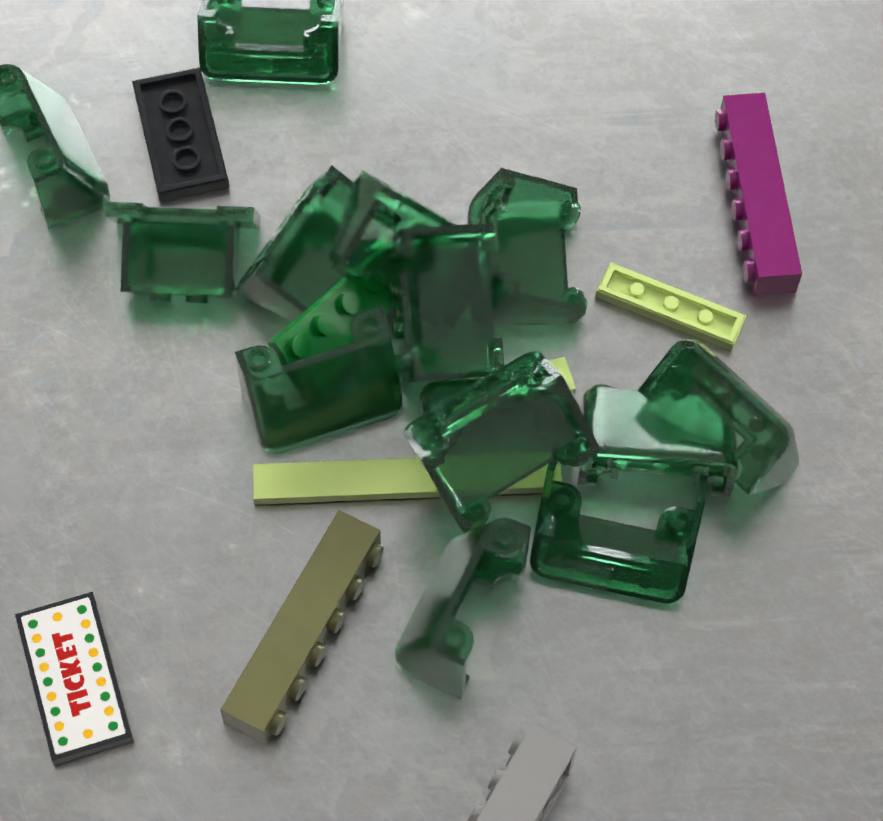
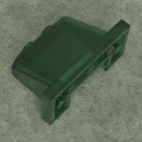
[105,202,261,304]

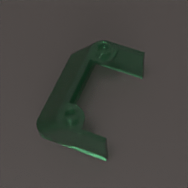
[530,444,708,604]

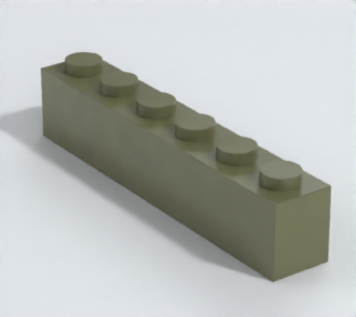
[220,510,384,745]

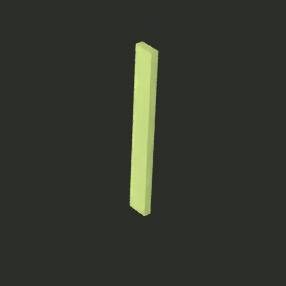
[253,452,562,505]

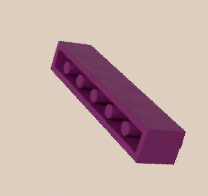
[715,92,802,296]

